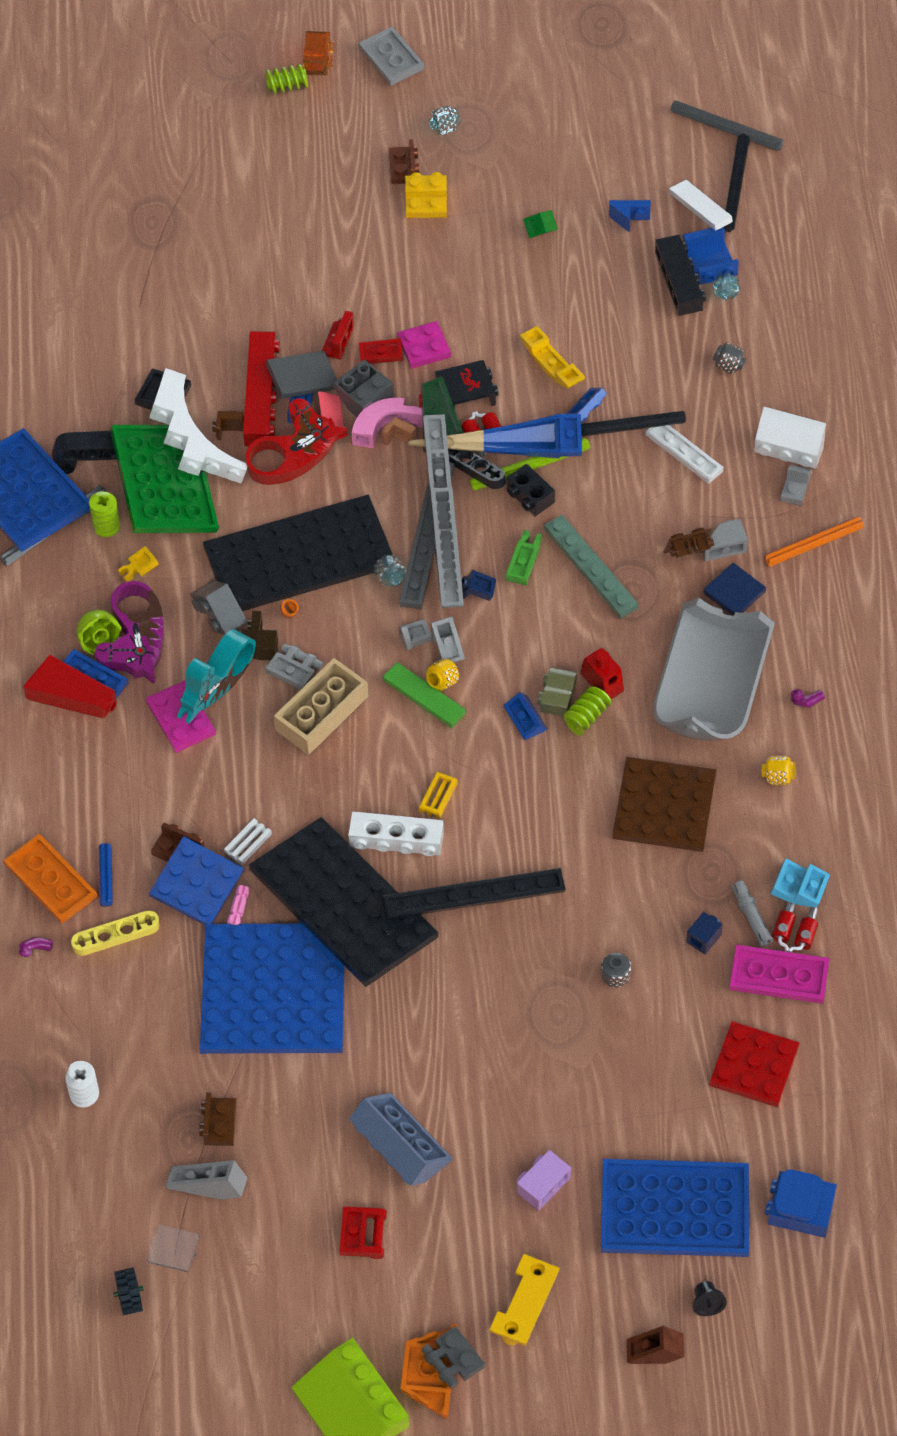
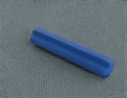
[99,843,113,907]

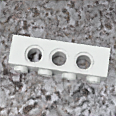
[348,812,444,856]

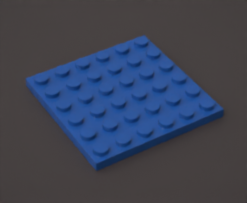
[200,923,345,1054]

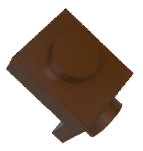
[212,411,244,440]

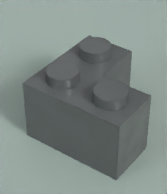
[190,580,247,635]

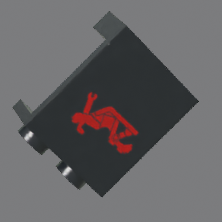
[435,360,499,409]

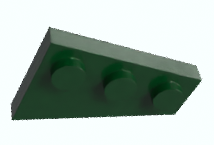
[421,376,463,452]

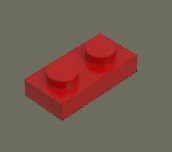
[359,338,403,364]

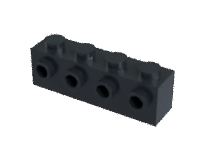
[655,234,706,316]

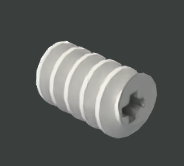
[65,1061,99,1108]

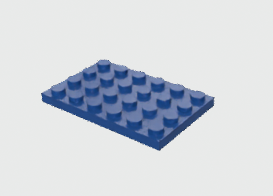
[0,428,90,552]
[601,1159,749,1257]

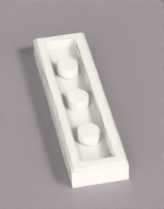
[669,180,733,231]
[646,425,724,484]

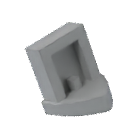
[398,619,432,650]

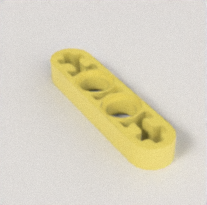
[71,911,160,956]

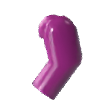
[791,689,825,708]
[19,937,53,957]

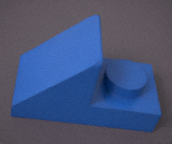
[609,200,651,232]

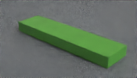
[383,662,466,728]

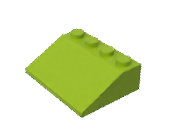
[291,1337,410,1436]

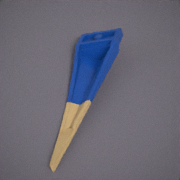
[408,414,582,458]

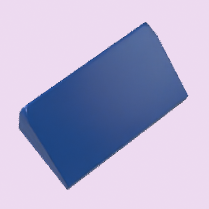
[503,692,548,740]

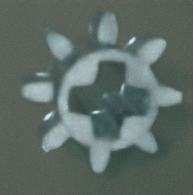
[714,273,740,301]

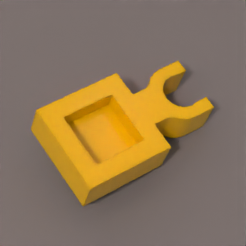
[118,546,159,582]

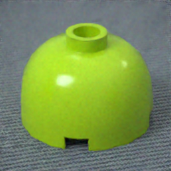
[76,609,122,655]

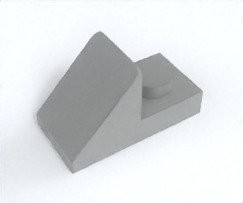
[780,465,812,506]
[430,616,465,662]

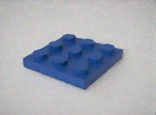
[149,836,244,925]

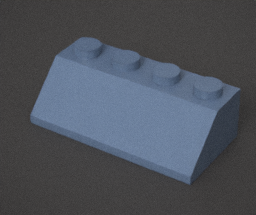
[349,1093,453,1186]

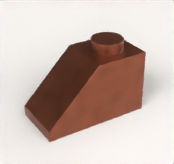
[627,1326,684,1364]

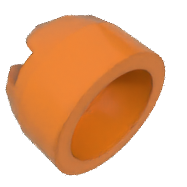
[280,599,299,618]

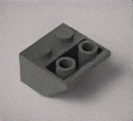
[333,359,394,417]

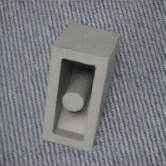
[704,519,748,562]

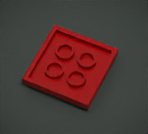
[709,1021,800,1108]

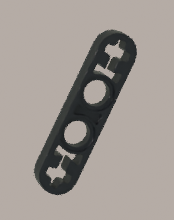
[448,449,506,489]

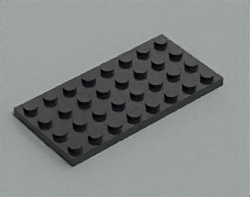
[203,494,396,611]
[249,817,438,987]

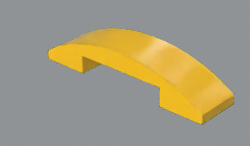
[520,326,585,389]

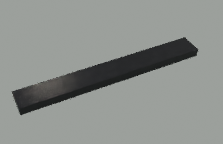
[381,868,566,920]

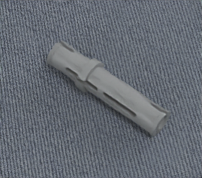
[731,881,773,947]

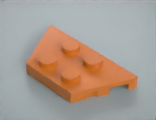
[400,1324,458,1419]

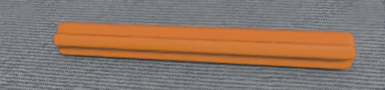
[764,517,864,566]

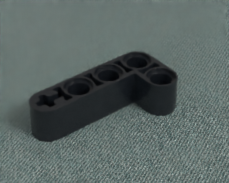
[52,431,116,475]

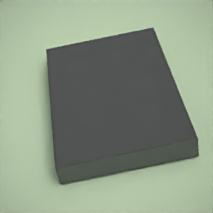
[266,351,337,399]

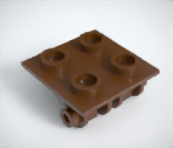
[663,528,714,558]

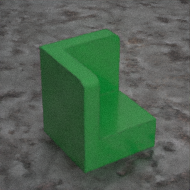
[523,210,558,239]

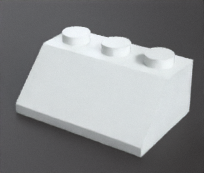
[754,407,826,469]

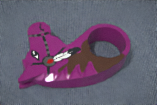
[95,581,164,684]

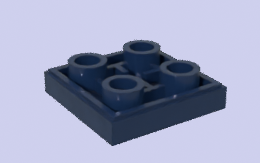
[703,563,766,616]

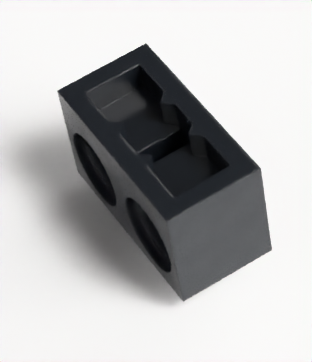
[506,464,555,517]

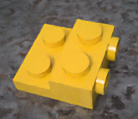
[405,172,447,218]

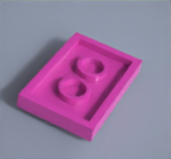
[145,680,216,753]

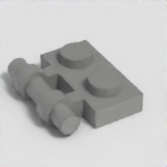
[265,643,324,690]

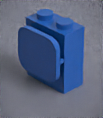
[765,1170,837,1238]

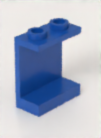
[683,227,739,285]

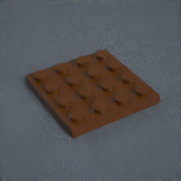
[612,757,716,852]

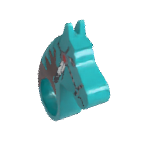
[177,629,256,724]

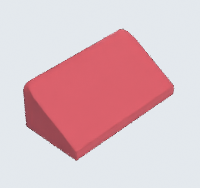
[318,391,344,427]

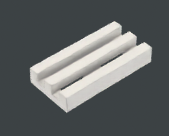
[224,818,272,865]

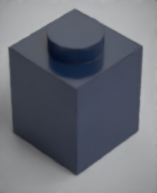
[686,912,723,955]

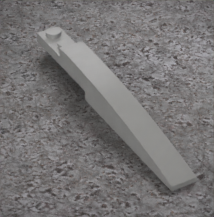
[423,414,464,608]

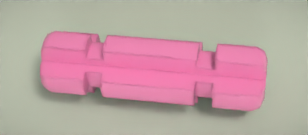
[227,885,249,925]

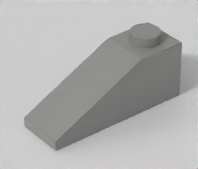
[166,1160,247,1199]

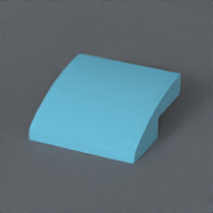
[770,858,830,907]

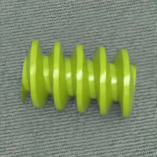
[265,64,308,94]
[89,491,120,537]
[563,686,612,736]

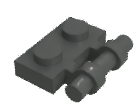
[421,1326,485,1389]

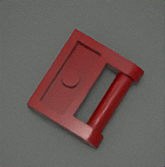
[339,1206,387,1259]

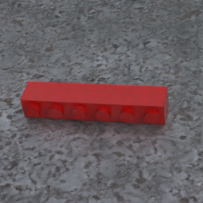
[243,331,280,446]

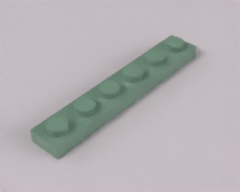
[544,515,639,619]

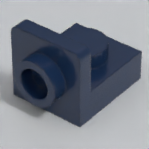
[461,570,496,601]

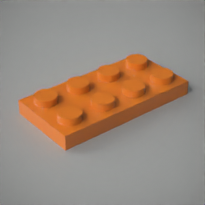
[3,833,98,924]

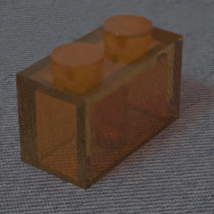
[303,31,334,76]

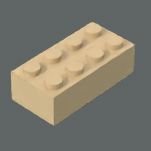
[274,658,369,755]

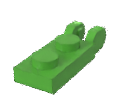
[506,530,543,586]

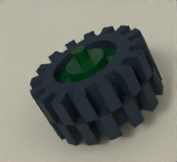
[113,1267,144,1316]

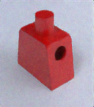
[580,648,624,699]

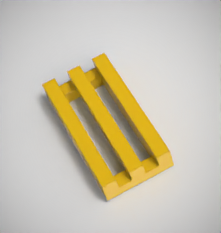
[419,772,458,819]

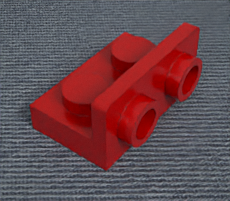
[321,310,354,360]

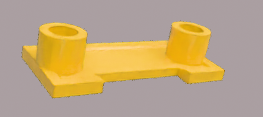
[489,1254,560,1346]

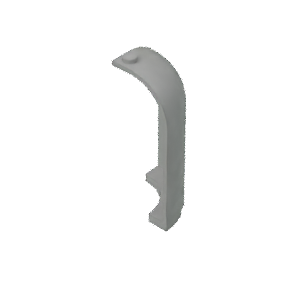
[653,598,775,741]

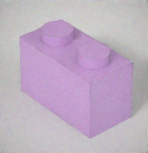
[516,1150,571,1211]

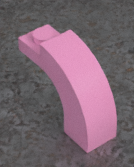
[352,398,423,448]

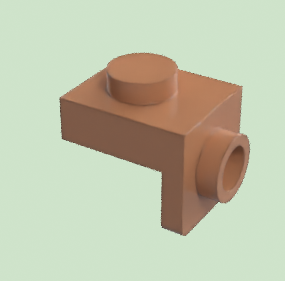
[382,417,417,445]

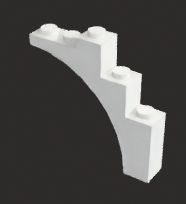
[149,368,248,484]

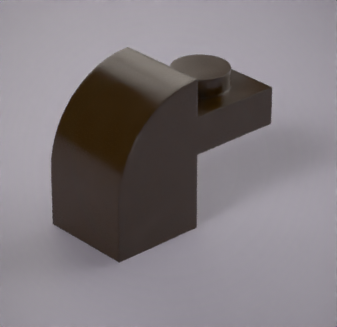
[242,611,278,661]

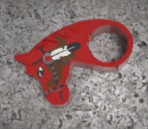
[245,398,347,485]

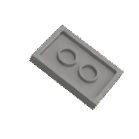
[359,27,425,86]

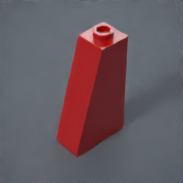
[23,655,117,719]

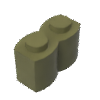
[537,667,577,716]

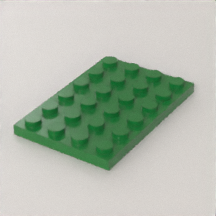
[110,425,219,533]

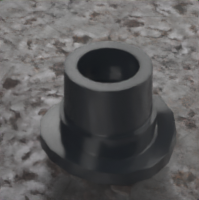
[692,1281,727,1316]

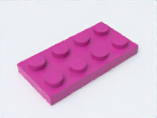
[729,945,830,1004]

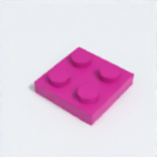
[397,321,451,369]

